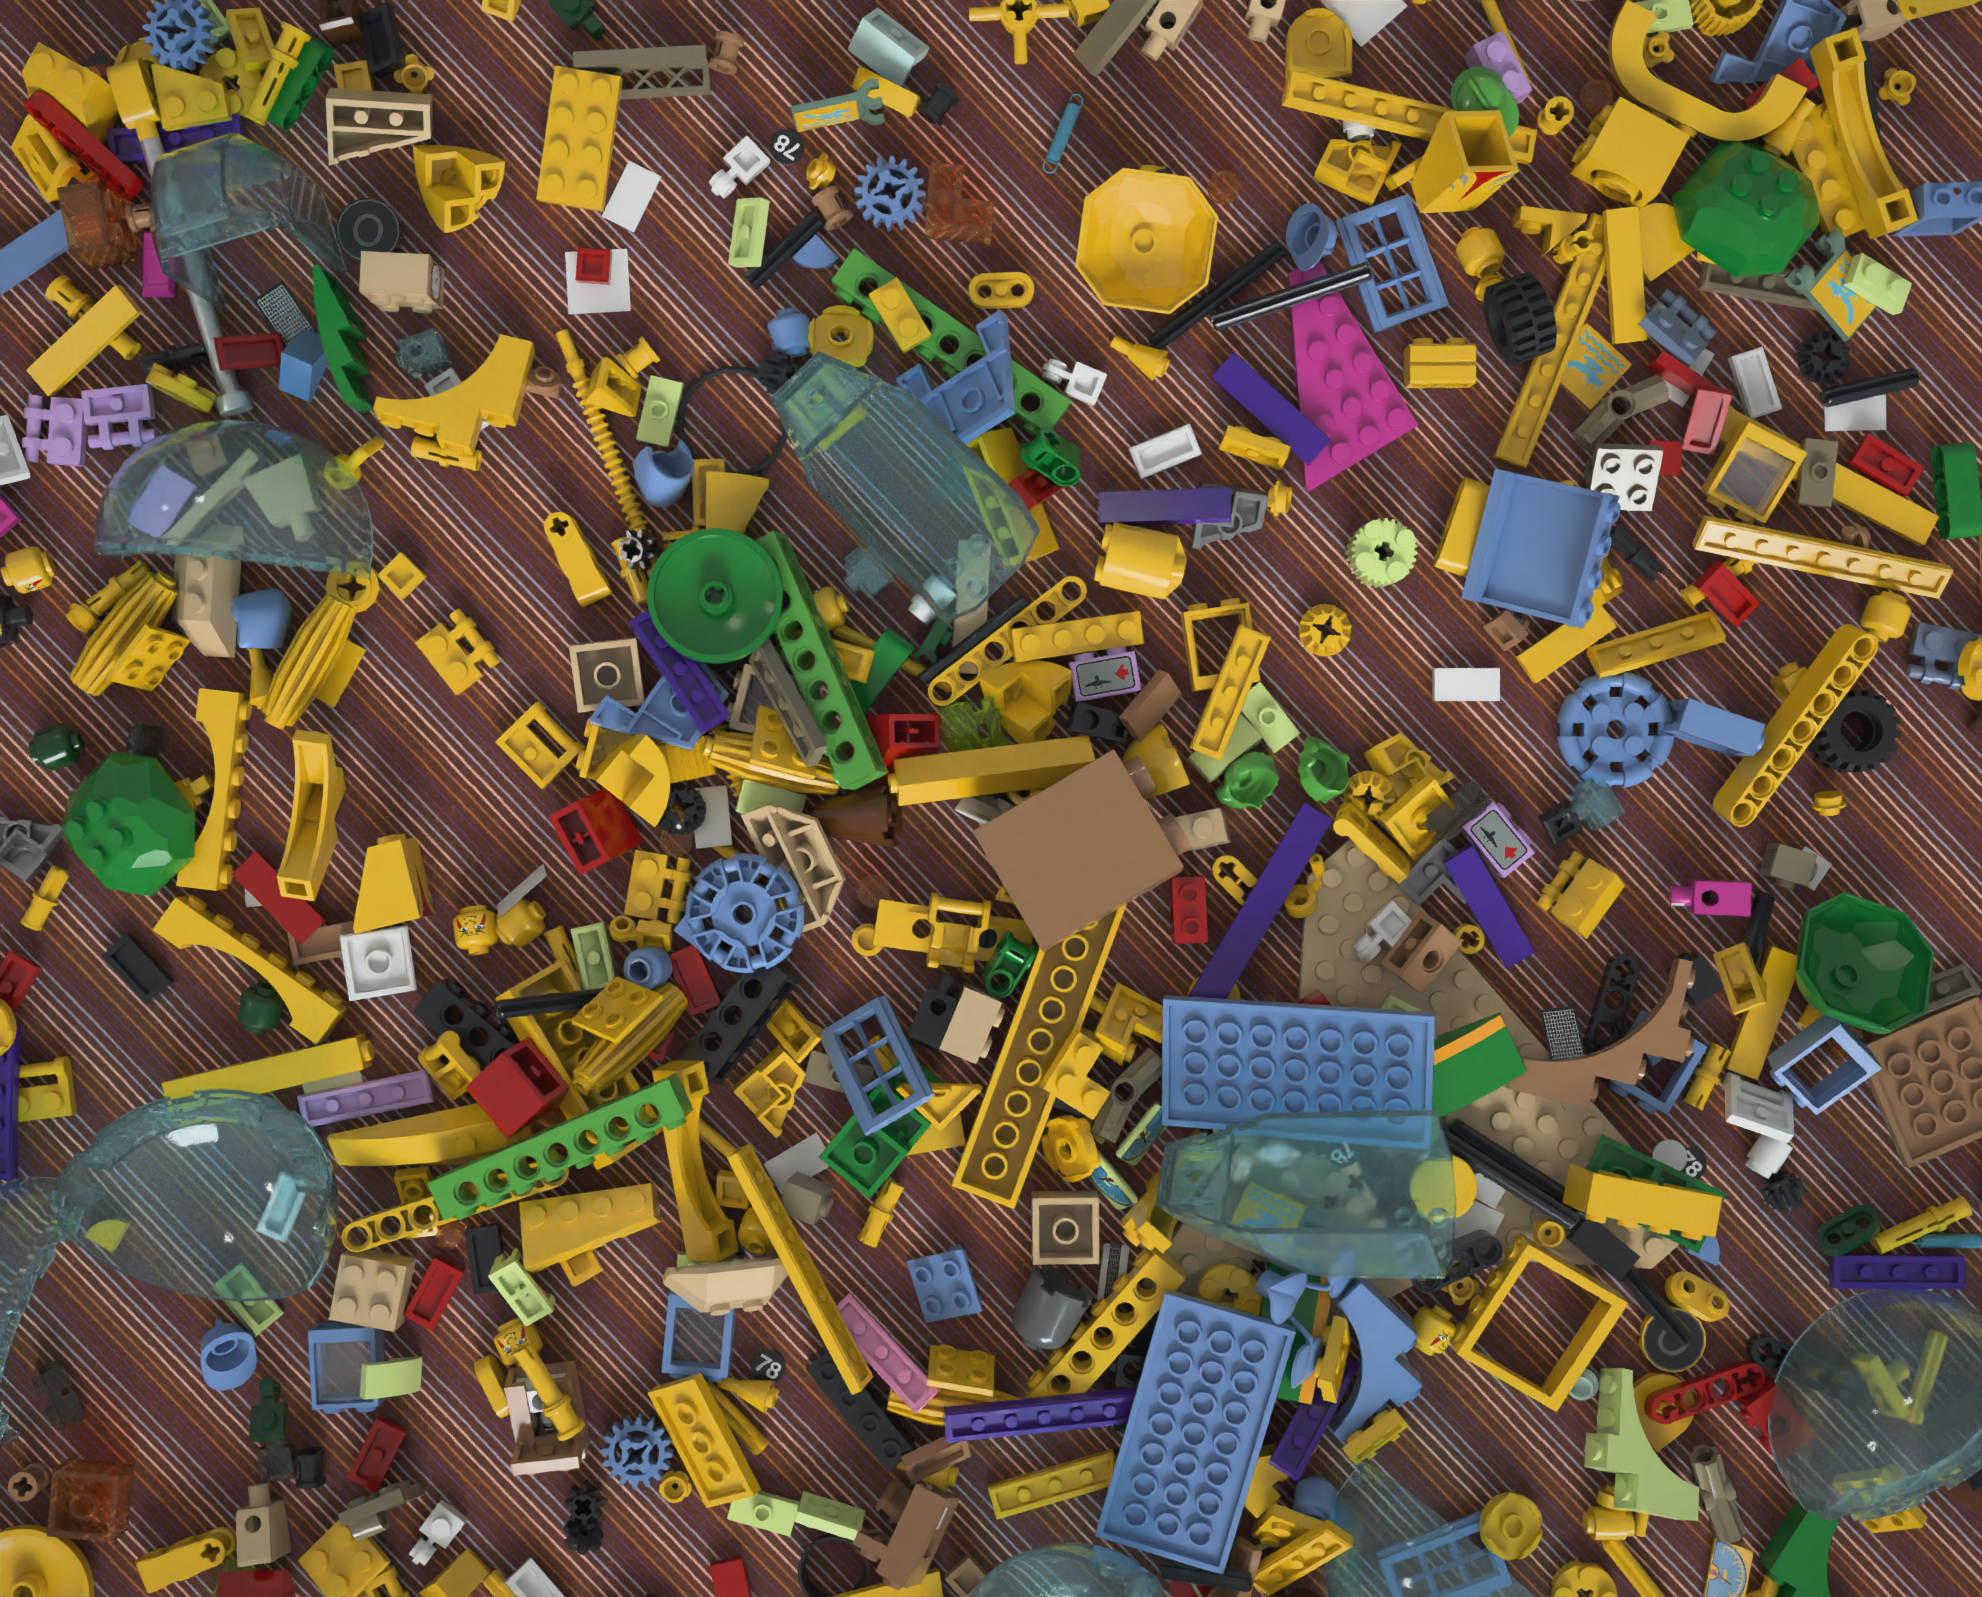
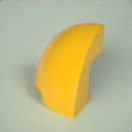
[413,145,505,233]
[979,660,1073,744]
[1121,722,1190,800]
[590,734,670,827]

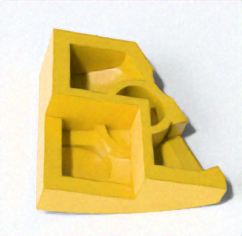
[1313,139,1402,207]
[706,471,769,534]
[1364,733,1455,802]
[732,1044,806,1139]

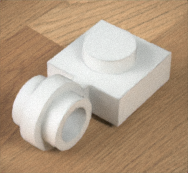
[709,136,770,198]
[1041,358,1107,406]
[1353,901,1412,962]
[409,1499,467,1566]

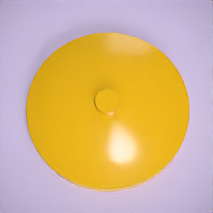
[0,1525,95,1597]

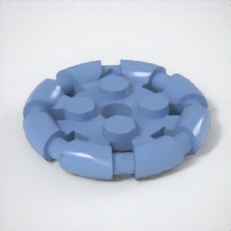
[1557,672,1675,788]
[685,853,805,973]

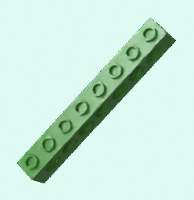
[831,248,1071,437]
[755,530,889,790]
[427,1073,694,1220]

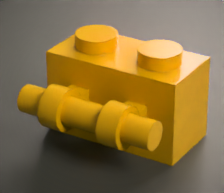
[1536,851,1625,939]

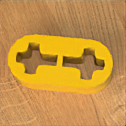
[1211,855,1257,905]
[474,1354,509,1418]

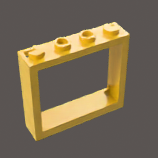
[1450,1233,1629,1412]

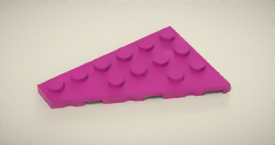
[1287,260,1418,493]

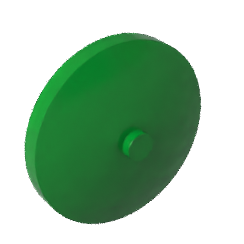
[647,528,783,664]

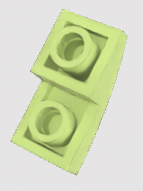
[1188,714,1263,783]
[735,779,806,813]
[360,1356,422,1400]

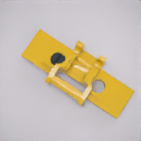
[872,892,1033,973]

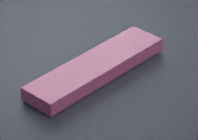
[836,1293,940,1414]

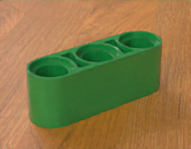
[267,30,334,131]
[1931,442,1982,540]
[849,627,915,714]

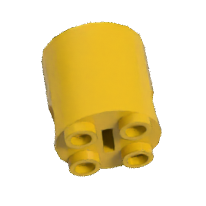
[1094,521,1187,600]

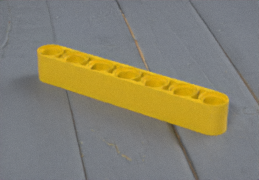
[1713,624,1879,827]
[342,1160,570,1252]

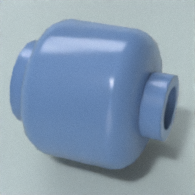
[767,307,810,358]
[623,946,673,990]
[1292,1475,1337,1521]

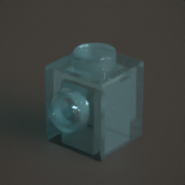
[395,328,452,379]
[842,546,894,601]
[1568,777,1625,830]

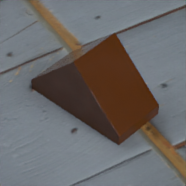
[319,0,364,46]

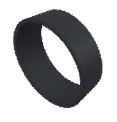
[798,1533,870,1597]

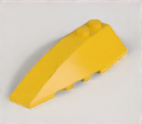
[327,1103,532,1166]

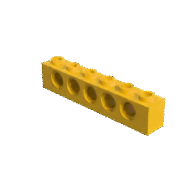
[1027,1247,1186,1398]

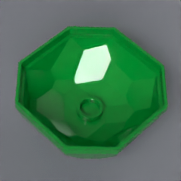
[1672,141,1820,277]
[61,751,195,896]
[1794,892,1934,1034]

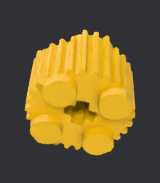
[1689,0,1763,37]

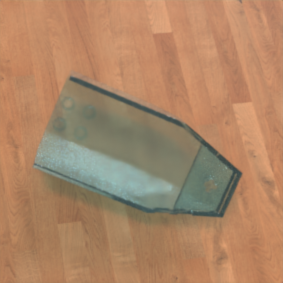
[149,132,347,311]
[770,351,1040,624]
[1156,1110,1457,1279]

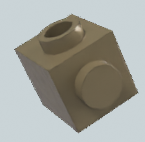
[1758,843,1817,890]
[781,1171,833,1225]

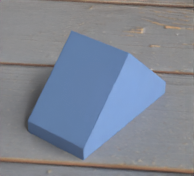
[279,328,328,403]

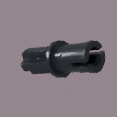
[140,341,210,374]
[1609,525,1666,582]

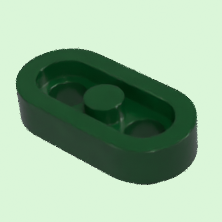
[1816,1205,1881,1256]

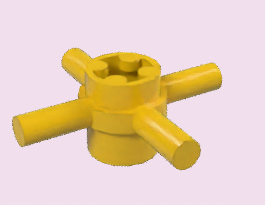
[969,0,1069,64]

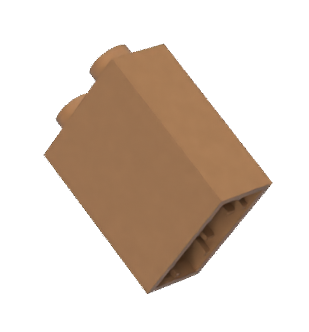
[972,749,1192,952]

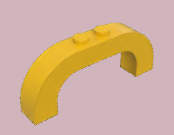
[1608,0,1807,142]

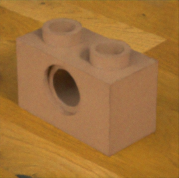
[1381,911,1462,995]

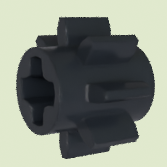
[758,352,799,396]
[617,529,660,570]
[1761,1171,1807,1212]
[564,1479,608,1525]

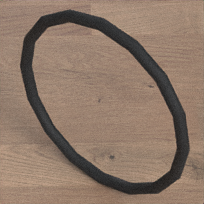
[677,366,790,475]

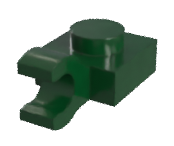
[548,0,605,41]
[913,609,956,667]
[249,1378,289,1442]

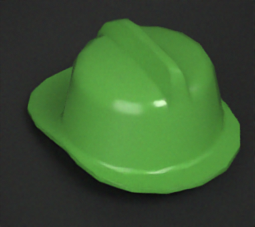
[1451,67,1519,137]

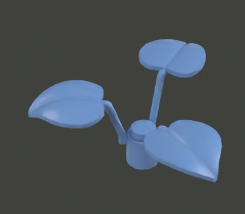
[1256,1241,1359,1390]

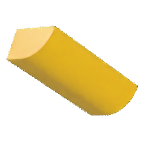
[957,427,1060,569]

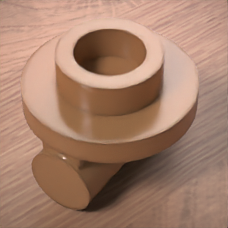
[525,367,561,399]
[1841,522,1871,549]

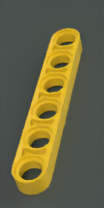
[927,576,1087,706]

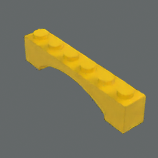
[1809,28,1918,240]
[176,688,252,891]
[153,895,348,1044]
[652,1060,739,1263]

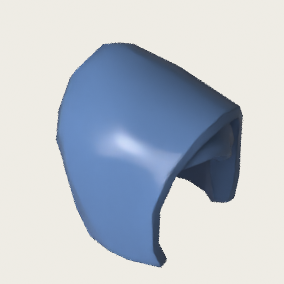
[632,439,694,507]
[231,589,292,649]

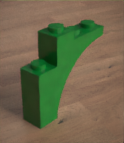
[1758,1495,1839,1597]

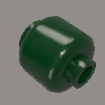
[29,723,85,771]
[236,982,285,1034]

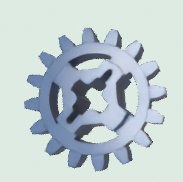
[143,0,218,71]
[854,156,926,231]
[601,1413,674,1489]

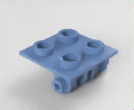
[906,1244,983,1323]

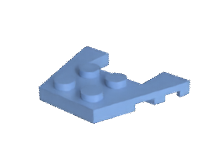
[1709,0,1847,84]
[896,310,1015,447]
[589,661,729,750]

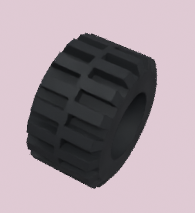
[1484,272,1557,365]
[1808,689,1902,772]

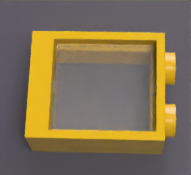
[1700,420,1807,525]

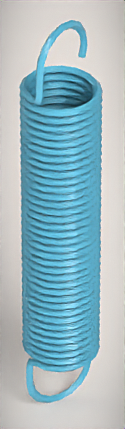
[1043,94,1083,174]
[1909,1233,1982,1248]

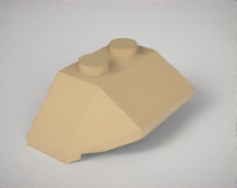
[170,525,244,658]
[741,803,846,933]
[662,1256,788,1316]

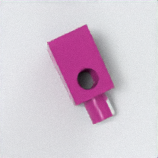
[1669,879,1752,916]

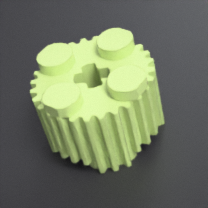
[1345,518,1418,588]

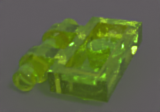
[938,696,1008,753]

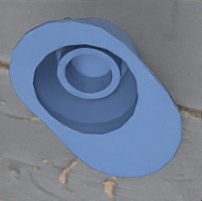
[1286,203,1337,271]
[200,1319,257,1391]

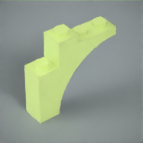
[1584,1368,1700,1521]

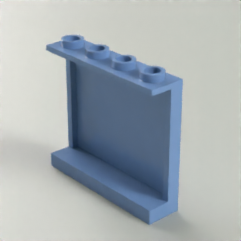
[1461,468,1621,628]

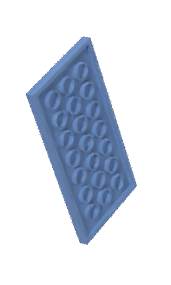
[1162,995,1436,1146]
[1095,1289,1296,1575]

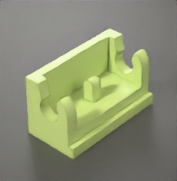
[488,1248,555,1326]

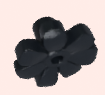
[563,1516,604,1555]

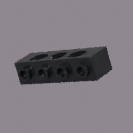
[680,952,800,1085]
[413,979,520,1071]
[805,1345,915,1472]

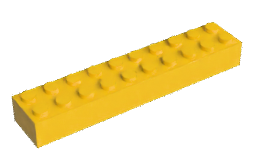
[952,904,1127,1209]

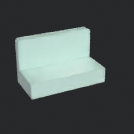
[848,7,930,87]

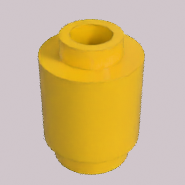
[1582,1506,1635,1540]

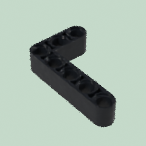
[1353,1141,1503,1293]

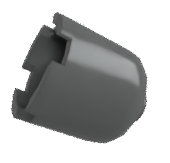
[1012,1265,1093,1350]

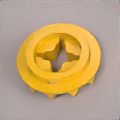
[326,560,381,613]
[1299,604,1352,657]
[1343,771,1396,821]

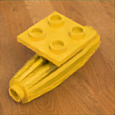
[69,571,190,696]
[261,594,366,730]
[702,705,840,796]
[571,977,689,1095]
[887,1344,1021,1427]

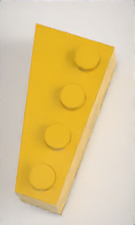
[1562,1163,1722,1241]
[519,1183,661,1274]

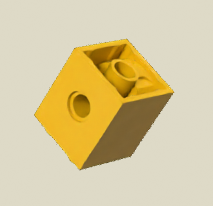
[1570,97,1690,209]

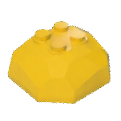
[1075,168,1218,314]

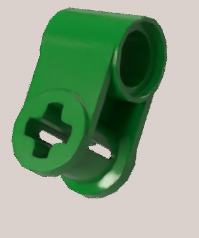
[1019,426,1081,487]
[982,930,1038,998]

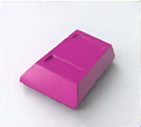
[142,230,177,298]

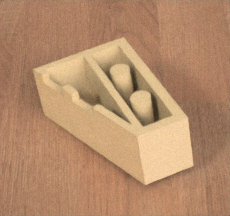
[325,88,433,166]

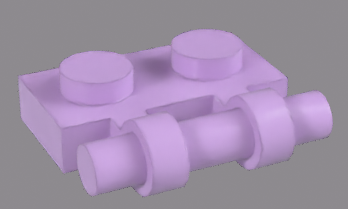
[81,384,159,450]
[21,395,88,467]

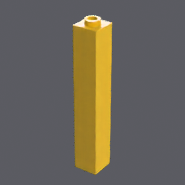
[888,735,1096,806]
[161,1034,374,1115]

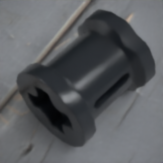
[917,82,960,128]
[294,1447,326,1489]

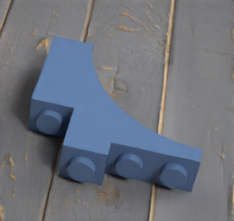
[1331,1272,1423,1442]

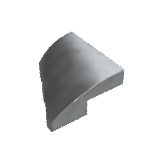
[1191,482,1268,549]
[0,817,63,884]

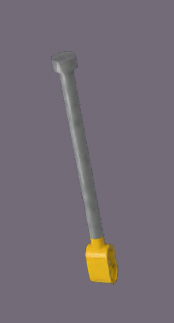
[106,57,253,417]

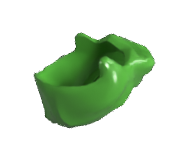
[1298,736,1350,804]
[1215,751,1280,809]

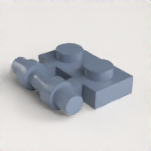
[1638,288,1717,367]
[1905,622,1981,690]

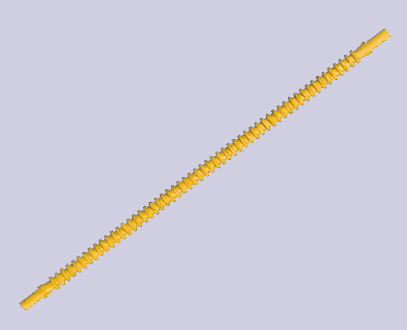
[556,329,785,910]

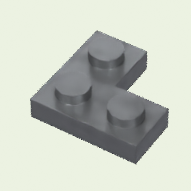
[1394,835,1466,906]

